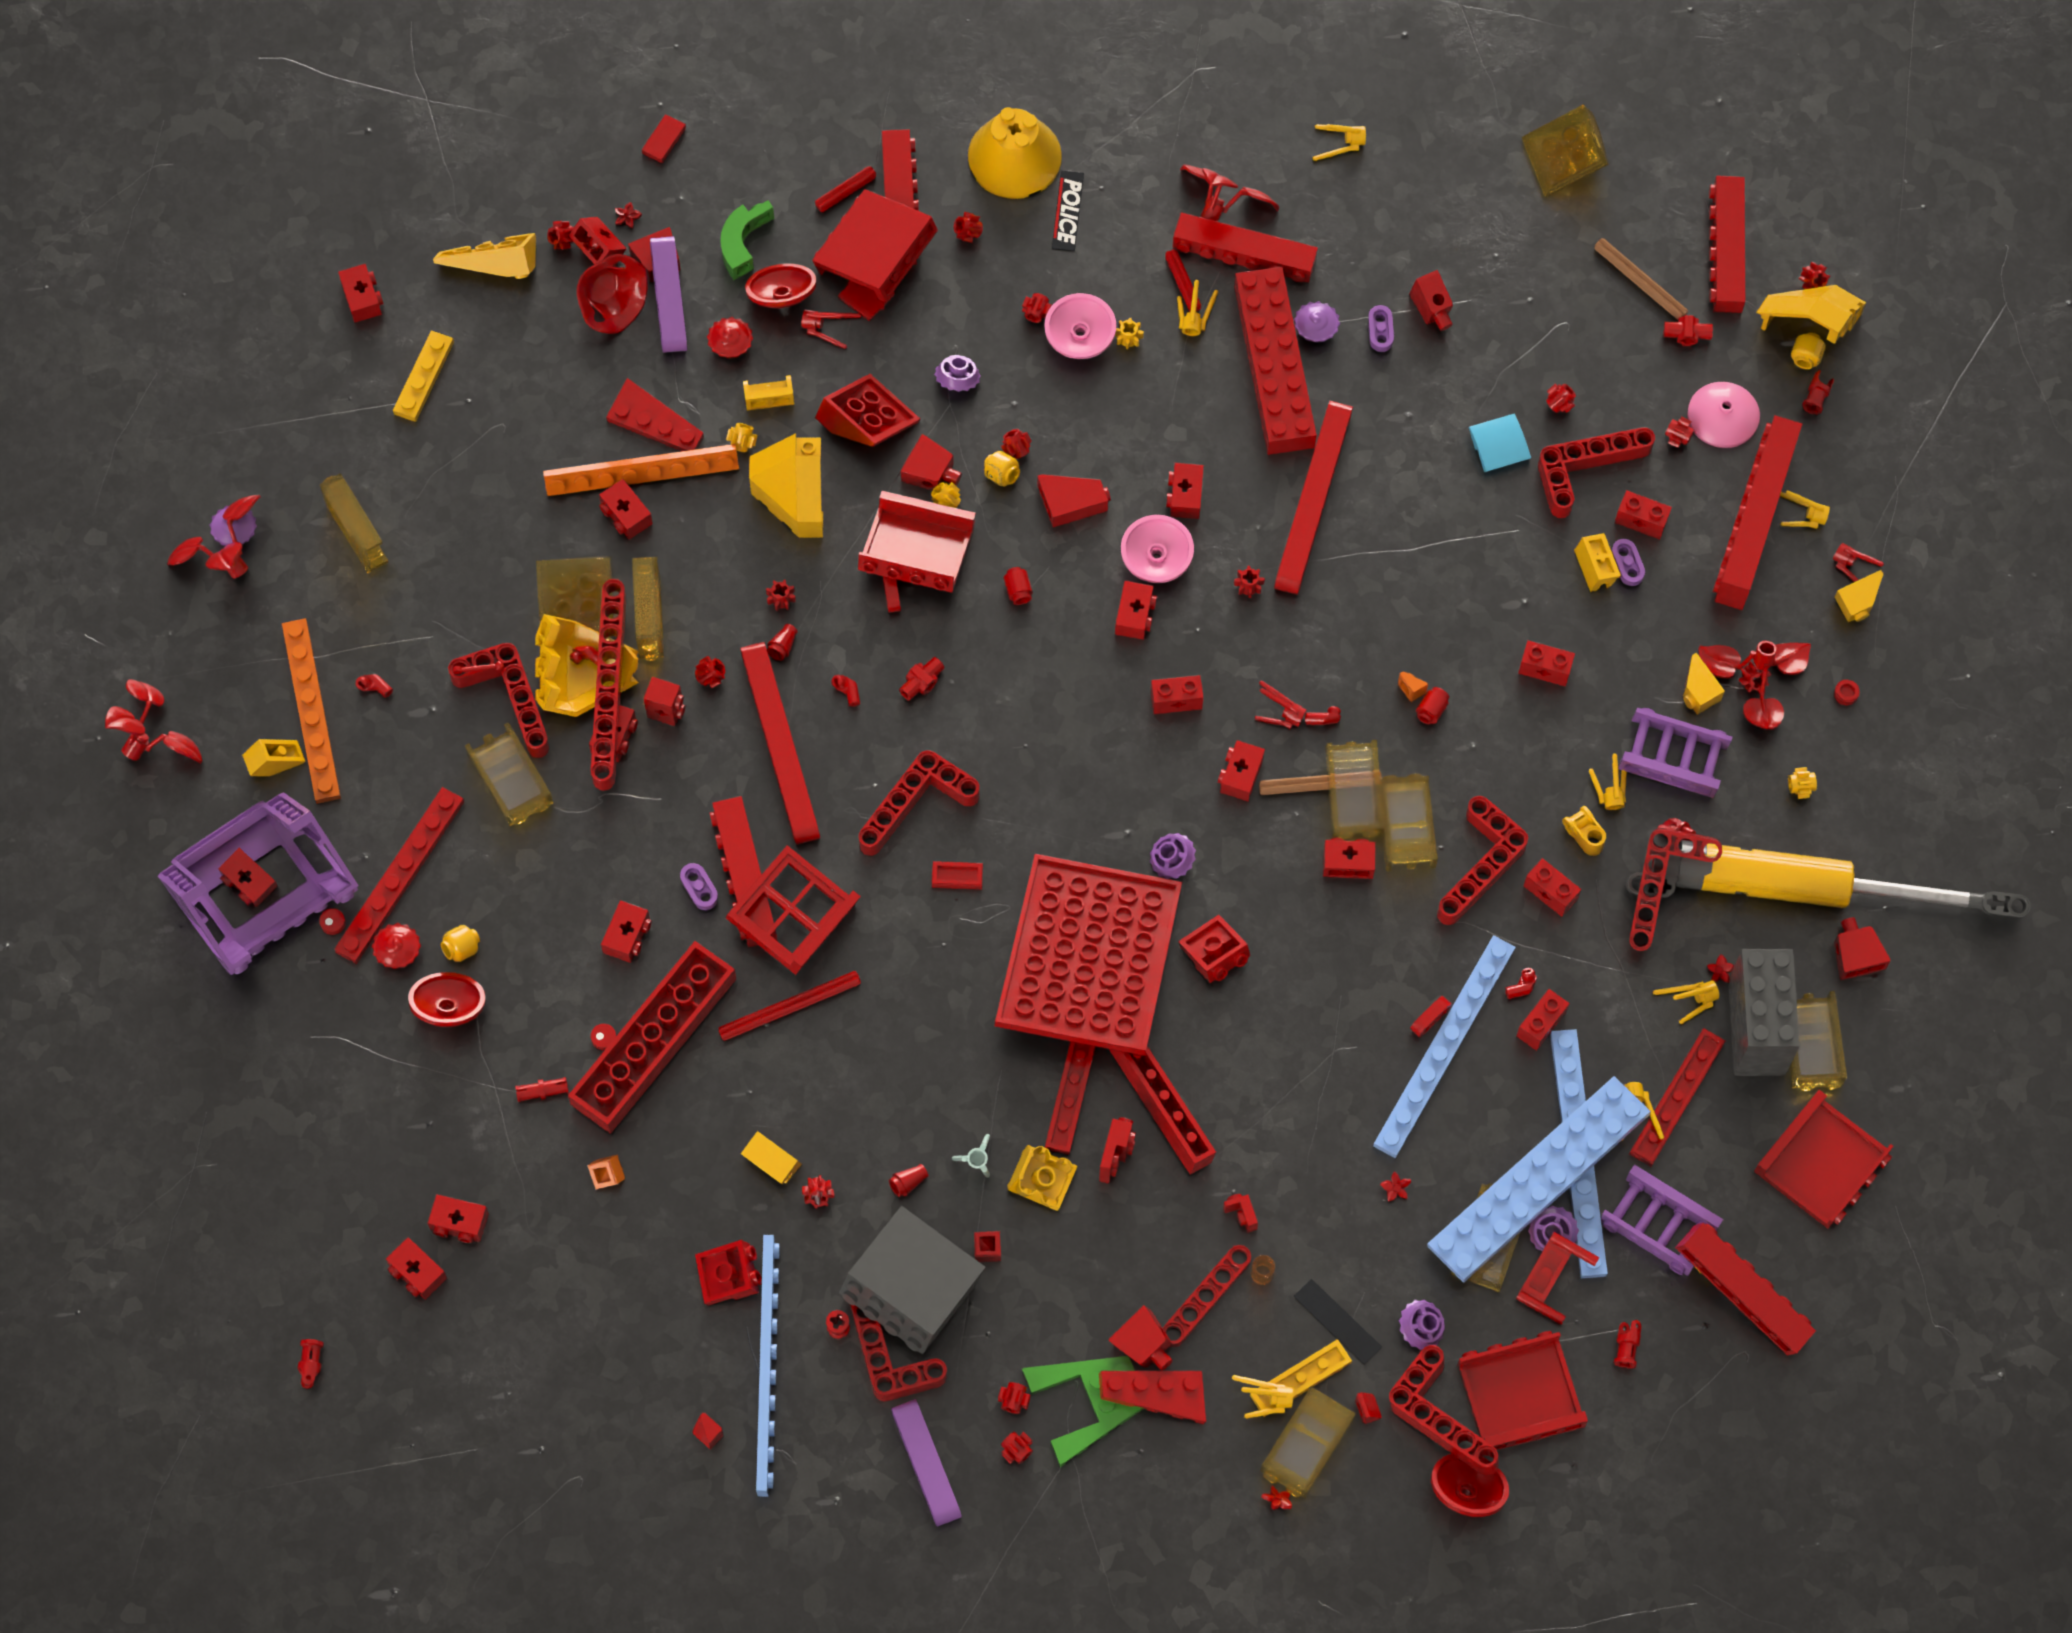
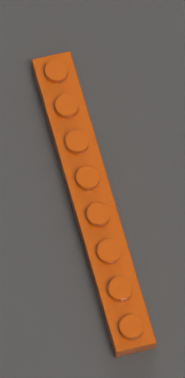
[543,444,739,496]
[282,618,341,804]

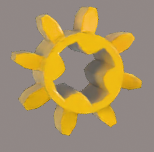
[1115,318,1144,349]
[726,423,758,452]
[931,482,961,508]
[1788,767,1817,799]

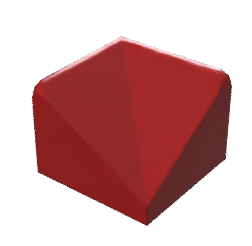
[974,1231,1001,1262]
[692,1413,724,1450]

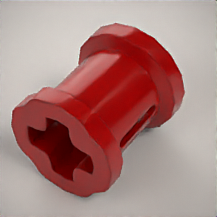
[826,1310,850,1339]

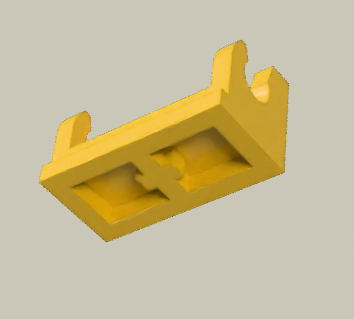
[743,375,794,411]
[1574,533,1621,592]
[741,1131,802,1184]

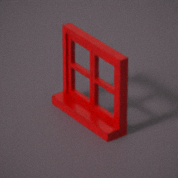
[725,845,861,975]

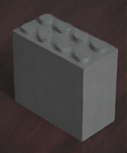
[1728,949,1800,1076]
[839,1206,985,1354]

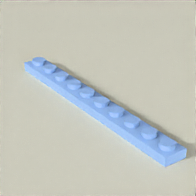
[1373,935,1515,1159]
[1550,1029,1608,1279]
[756,1235,780,1497]

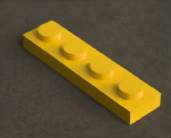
[393,331,454,422]
[1250,1339,1352,1417]

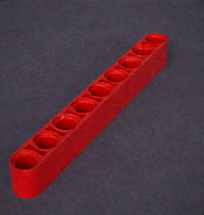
[1274,400,1353,595]
[591,579,626,791]
[740,642,820,845]

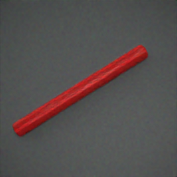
[718,971,861,1041]

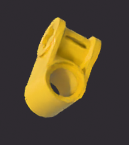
[1562,806,1606,856]

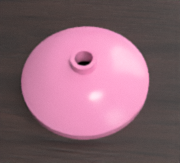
[1045,293,1116,359]
[1687,382,1760,448]
[1121,515,1194,583]

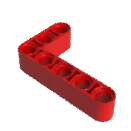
[1538,427,1655,518]
[448,643,550,758]
[859,750,980,856]
[1437,796,1528,925]
[1630,828,1722,951]
[849,1304,947,1401]
[1389,1345,1499,1475]

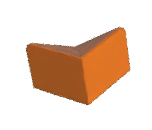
[1398,672,1428,702]
[587,1155,625,1189]

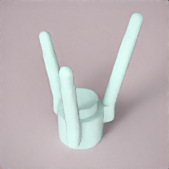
[952,1134,990,1178]

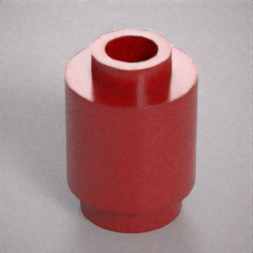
[1003,567,1033,605]
[1416,687,1450,724]

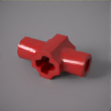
[1663,315,1713,346]
[899,657,945,701]

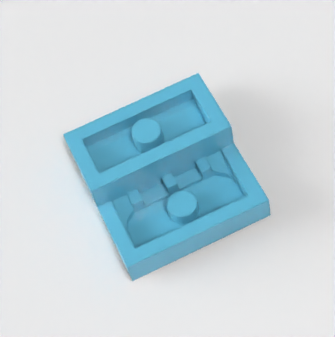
[1468,414,1531,472]

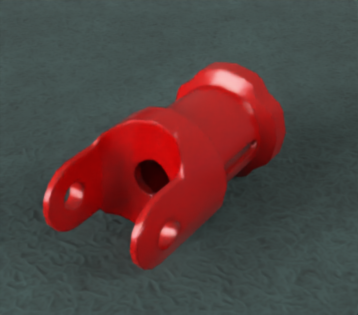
[1802,370,1834,415]
[1614,1320,1641,1368]
[297,1339,324,1389]

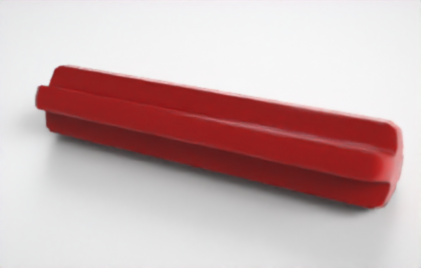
[815,166,876,212]
[1165,249,1201,312]

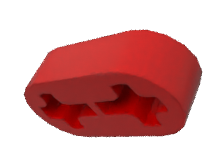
[883,576,901,613]
[1410,996,1452,1038]

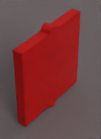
[838,281,895,322]

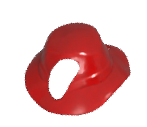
[577,254,648,334]

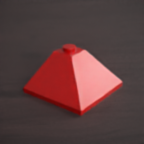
[815,374,920,447]

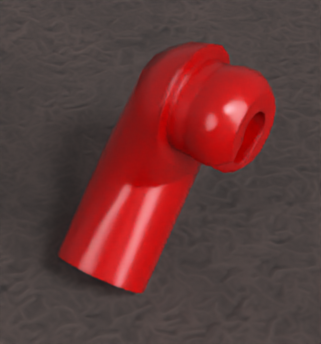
[570,646,598,665]
[355,674,393,698]
[831,675,860,707]
[1305,706,1341,725]
[1505,968,1537,999]

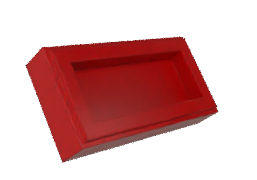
[642,114,686,163]
[932,861,983,890]

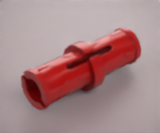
[515,1077,569,1102]

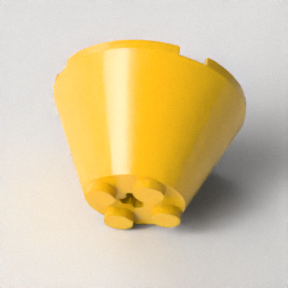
[968,107,1061,199]

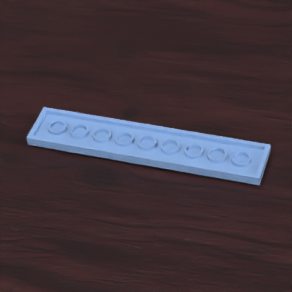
[1427,1076,1650,1283]

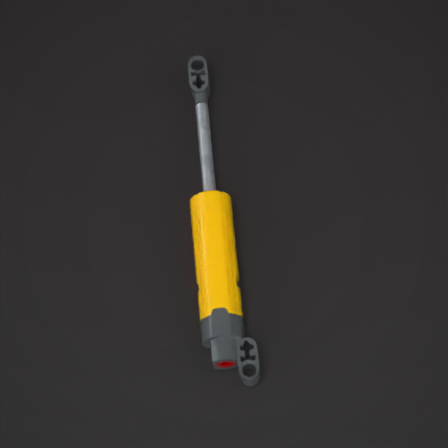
[1625,840,2031,918]

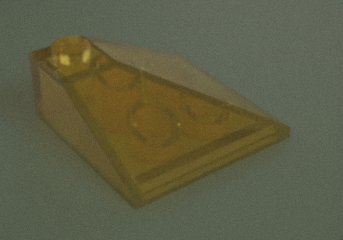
[1522,104,1609,197]
[536,556,614,631]

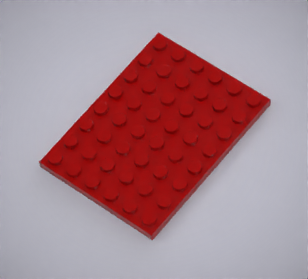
[995,854,1182,1056]

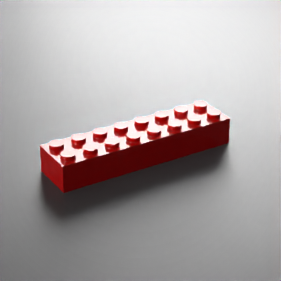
[1234,267,1317,455]
[1713,415,1802,610]
[568,941,736,1134]

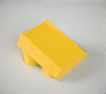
[1007,1145,1077,1211]

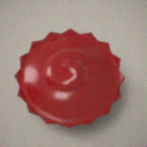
[706,316,753,358]
[371,922,421,969]

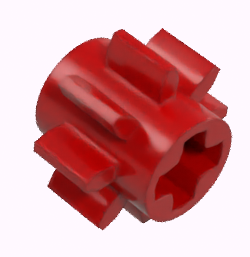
[953,212,983,243]
[547,221,574,250]
[1799,262,1830,289]
[1022,293,1052,323]
[1546,384,1576,413]
[1665,416,1695,448]
[1001,429,1032,459]
[1234,566,1265,598]
[766,579,796,611]
[695,656,725,688]
[1739,661,1771,693]
[802,1175,834,1209]
[998,1382,1031,1414]
[1001,1431,1033,1464]

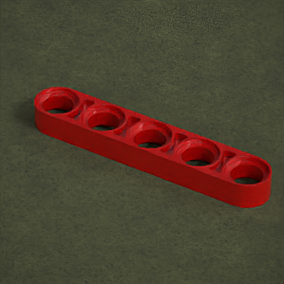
[1163,1245,1251,1347]

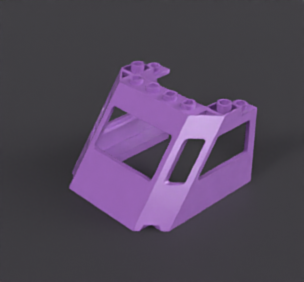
[158,792,359,975]

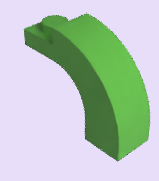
[721,200,774,280]

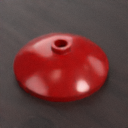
[745,264,817,308]
[408,972,485,1027]
[1431,1454,1509,1517]

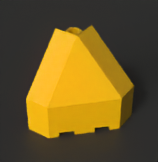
[1756,285,1866,344]
[749,433,823,538]
[535,614,638,717]

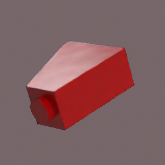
[1037,474,1111,528]

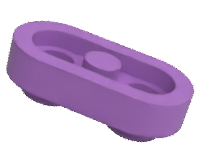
[1368,305,1394,352]
[1611,539,1645,586]
[680,863,718,910]

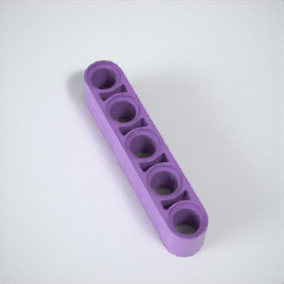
[650,236,687,353]
[891,1399,962,1527]

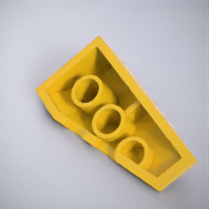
[433,233,536,279]

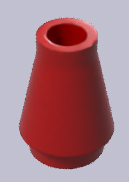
[767,624,798,661]
[889,1164,929,1197]

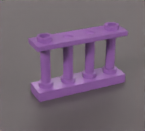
[1618,708,1732,798]
[1601,1164,1723,1276]

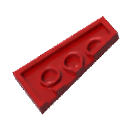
[606,378,704,452]
[1099,1371,1206,1424]

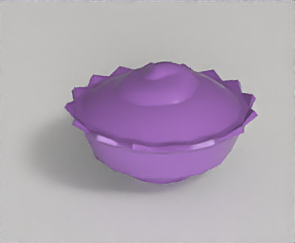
[1293,301,1340,342]
[934,355,981,392]
[209,505,257,546]
[1150,833,1196,879]
[1528,1205,1579,1251]
[1399,1300,1445,1350]

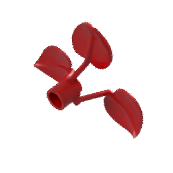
[1180,164,1279,222]
[167,495,261,579]
[1698,641,1811,730]
[105,679,202,764]

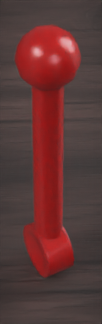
[452,661,504,674]

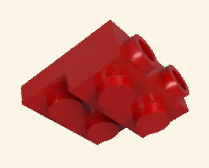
[1178,915,1251,983]
[1099,1118,1136,1184]
[695,1240,762,1305]

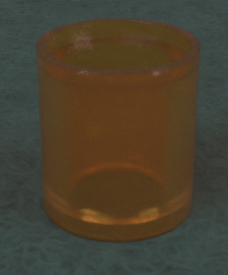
[1251,1255,1275,1285]

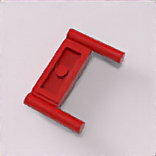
[1516,1232,1599,1325]

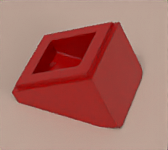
[1355,1392,1382,1424]

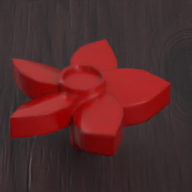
[615,202,642,229]
[1707,954,1735,983]
[1380,1171,1411,1201]
[1261,1485,1292,1510]

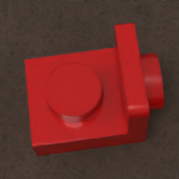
[1223,1194,1258,1233]

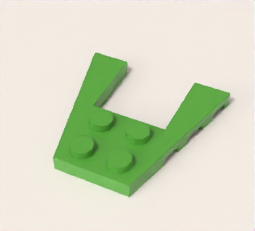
[1022,1356,1144,1467]

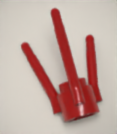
[801,309,861,349]
[1833,543,1884,582]
[1255,681,1307,729]

